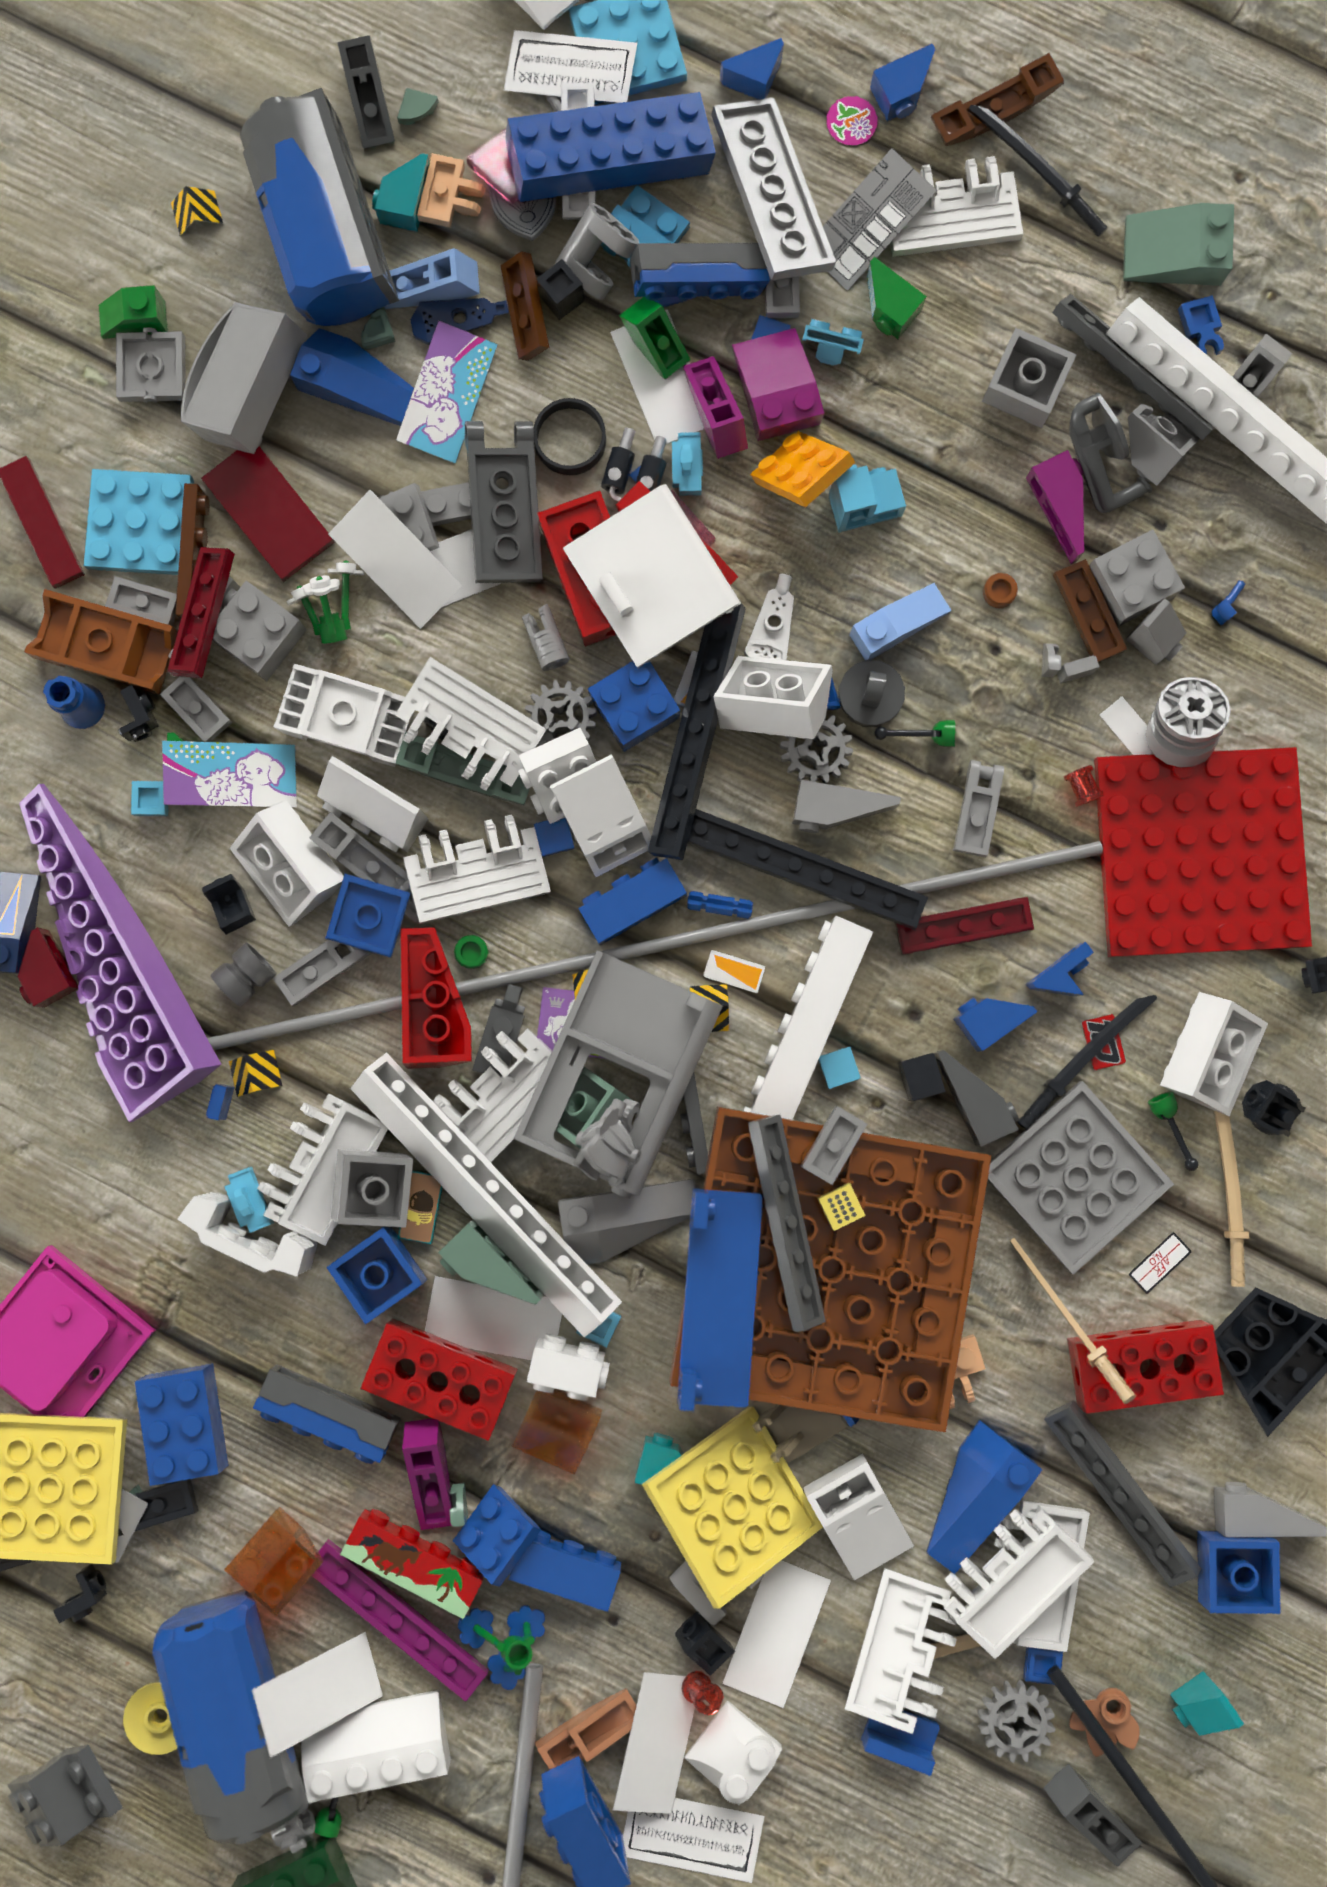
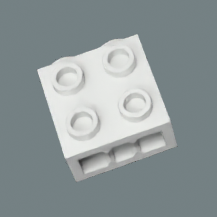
[518,728,596,824]
[527,1334,610,1401]

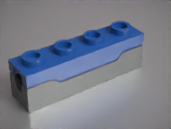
[630,243,770,300]
[253,1364,401,1464]

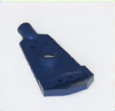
[410,298,509,345]

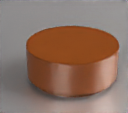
[983,573,1018,608]

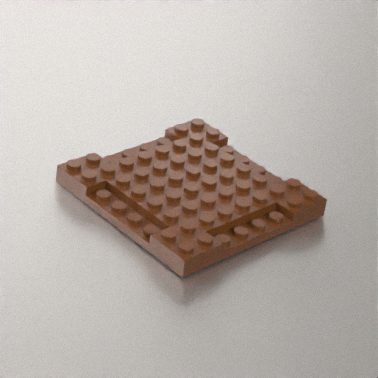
[669,1106,992,1433]

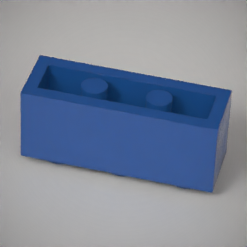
[578,857,687,946]
[508,1530,622,1612]

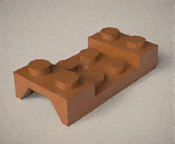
[24,589,178,695]

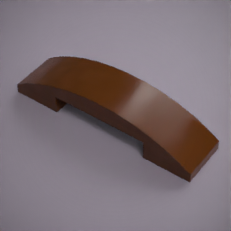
[931,53,1064,146]

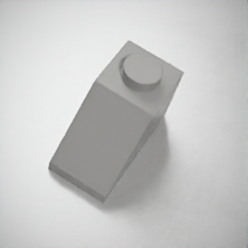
[1232,334,1293,398]
[1126,598,1186,665]

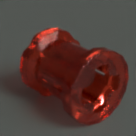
[1063,765,1105,807]
[681,1671,724,1716]

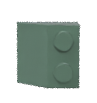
[556,1066,640,1148]

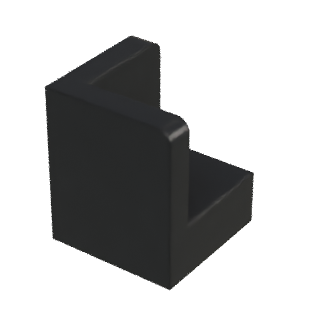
[536,259,585,321]
[897,1053,946,1101]

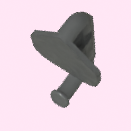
[1069,393,1152,513]

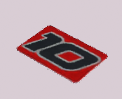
[1082,1014,1126,1070]

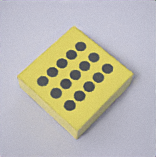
[817,1183,865,1231]

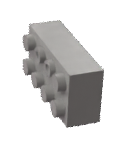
[181,302,308,454]

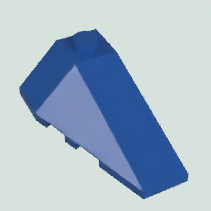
[926,1420,1042,1574]

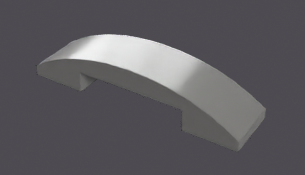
[309,812,418,922]

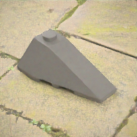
[558,1179,695,1264]

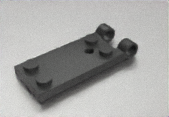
[465,421,543,583]

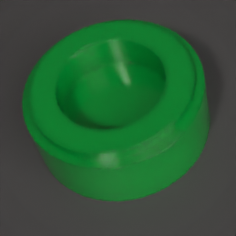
[454,935,489,969]

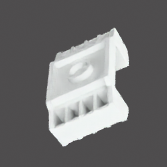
[274,664,409,767]
[177,1192,318,1276]

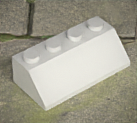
[302,1690,451,1803]

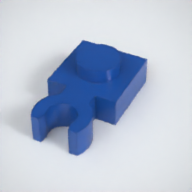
[1177,295,1224,355]

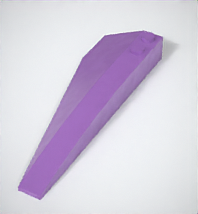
[19,784,221,1122]

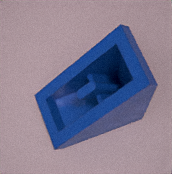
[720,38,784,100]

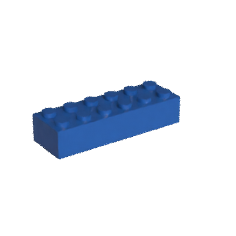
[505,92,716,202]

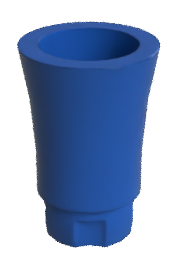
[43,676,105,729]

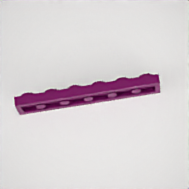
[304,1539,489,1702]

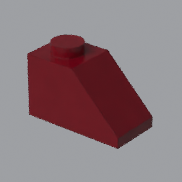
[17,927,78,1008]

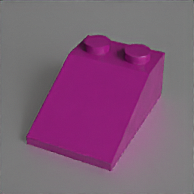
[732,328,825,442]

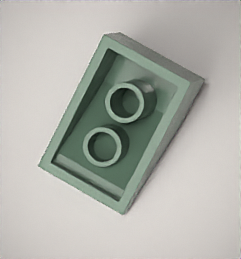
[1123,203,1234,286]
[438,1220,544,1305]

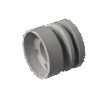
[1145,677,1231,768]

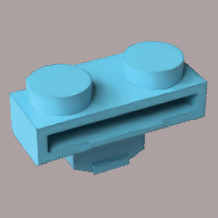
[802,319,864,365]
[672,432,703,496]
[224,1167,274,1233]

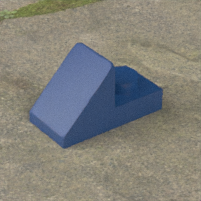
[1026,942,1094,996]

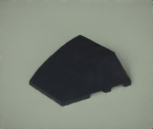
[1214,1287,1327,1437]

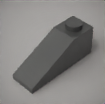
[337,35,395,148]
[933,1050,1019,1147]
[1043,1764,1142,1867]

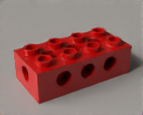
[537,490,617,647]
[360,1318,518,1441]
[1067,1320,1224,1414]

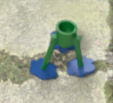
[458,1605,545,1690]

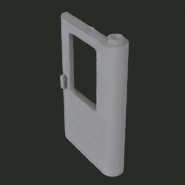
[513,950,723,1199]

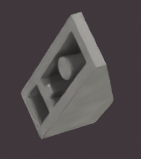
[792,780,901,833]
[1214,1482,1327,1538]

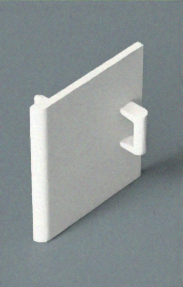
[563,484,741,668]

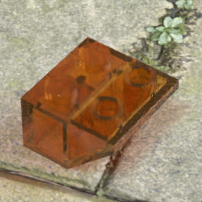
[512,1388,602,1474]
[224,1507,324,1617]

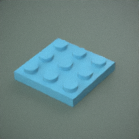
[569,0,687,104]
[84,469,194,575]

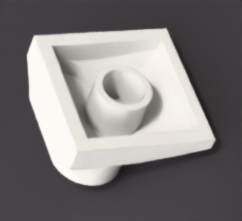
[685,1701,782,1805]

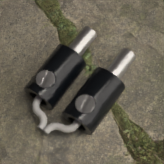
[601,428,667,501]

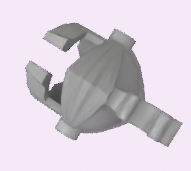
[574,1098,641,1187]

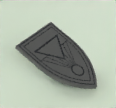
[486,171,557,241]

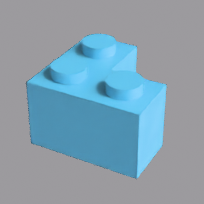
[828,465,906,533]

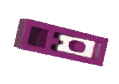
[683,356,748,459]
[1026,450,1084,564]
[402,1418,453,1530]

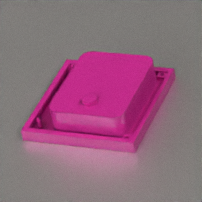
[0,1245,156,1417]

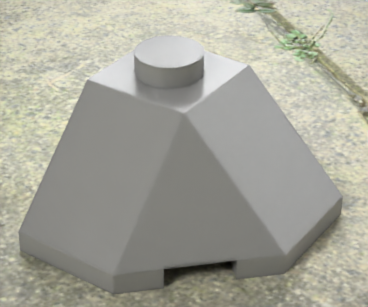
[1128,404,1200,486]

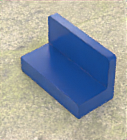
[861,1710,940,1776]

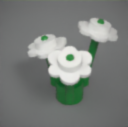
[286,560,364,644]

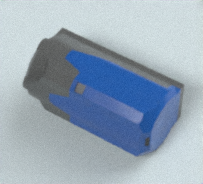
[240,88,399,326]
[152,1587,308,1844]

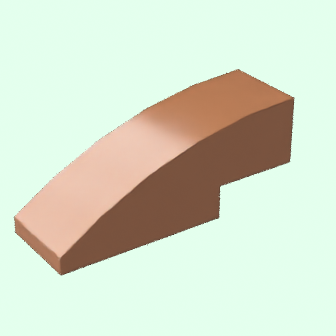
[535,1688,637,1770]

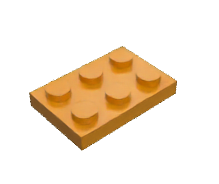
[750,431,856,508]

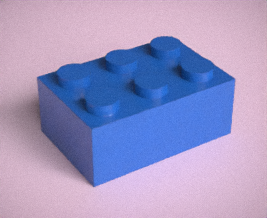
[135,1363,229,1486]
[539,1756,631,1887]

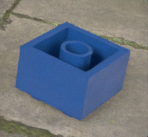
[588,661,680,752]
[326,1226,428,1325]
[1197,1531,1281,1614]

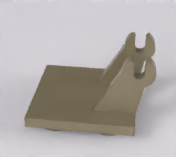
[752,1401,847,1463]

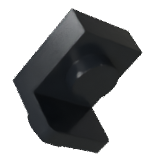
[675,1611,735,1676]

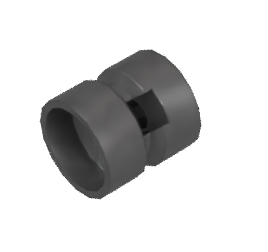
[210,942,276,1007]

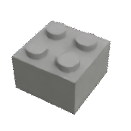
[982,328,1076,428]
[1089,529,1185,627]
[212,581,307,681]
[331,1149,413,1228]

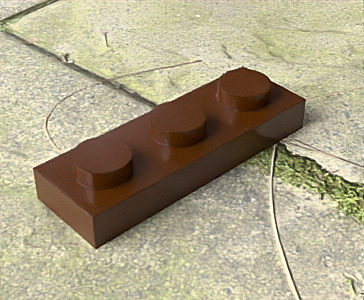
[500,251,550,361]
[1053,559,1127,663]

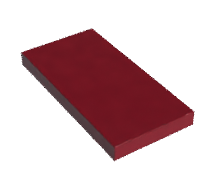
[201,446,335,582]

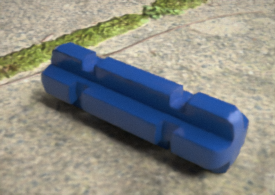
[687,891,753,919]

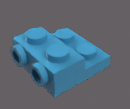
[601,185,690,268]

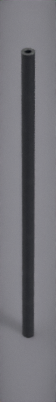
[1047,1665,1218,1887]

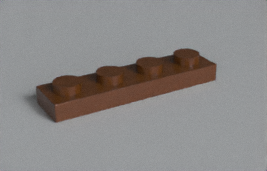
[176,483,210,619]

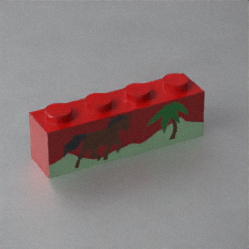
[340,1509,484,1619]

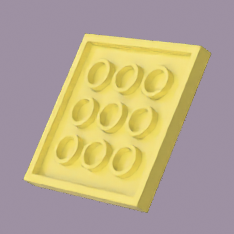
[642,1406,823,1609]
[0,1413,127,1564]

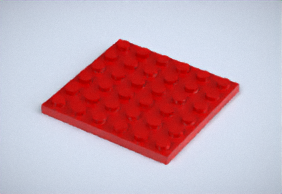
[1094,747,1312,957]

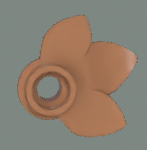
[1069,1688,1140,1757]

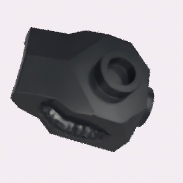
[1242,1080,1306,1137]

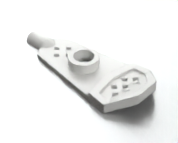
[744,574,794,660]

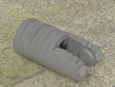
[522,604,570,671]

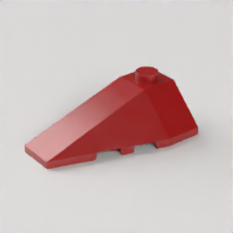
[401,927,472,1069]

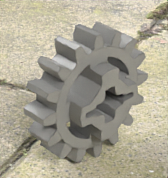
[525,680,597,747]
[780,715,853,784]
[978,1680,1055,1762]

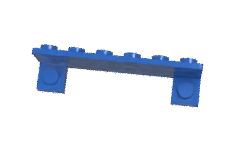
[677,1189,763,1411]

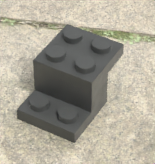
[8,1745,123,1847]

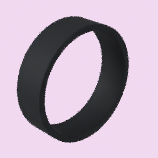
[533,398,606,475]

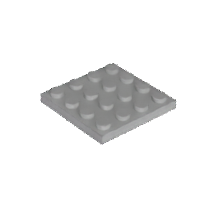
[988,1081,1174,1275]

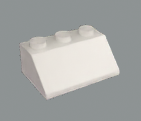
[713,656,832,739]
[317,756,428,853]
[230,800,344,927]
[1160,992,1268,1116]

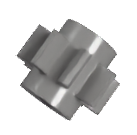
[271,1809,315,1853]

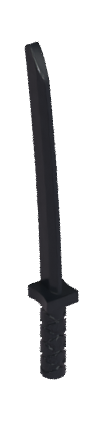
[969,105,1108,237]
[1017,995,1157,1130]

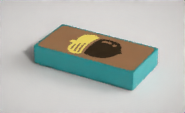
[398,1170,443,1244]

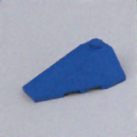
[290,328,414,426]

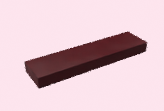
[0,456,85,589]
[167,547,235,678]
[895,896,1034,955]

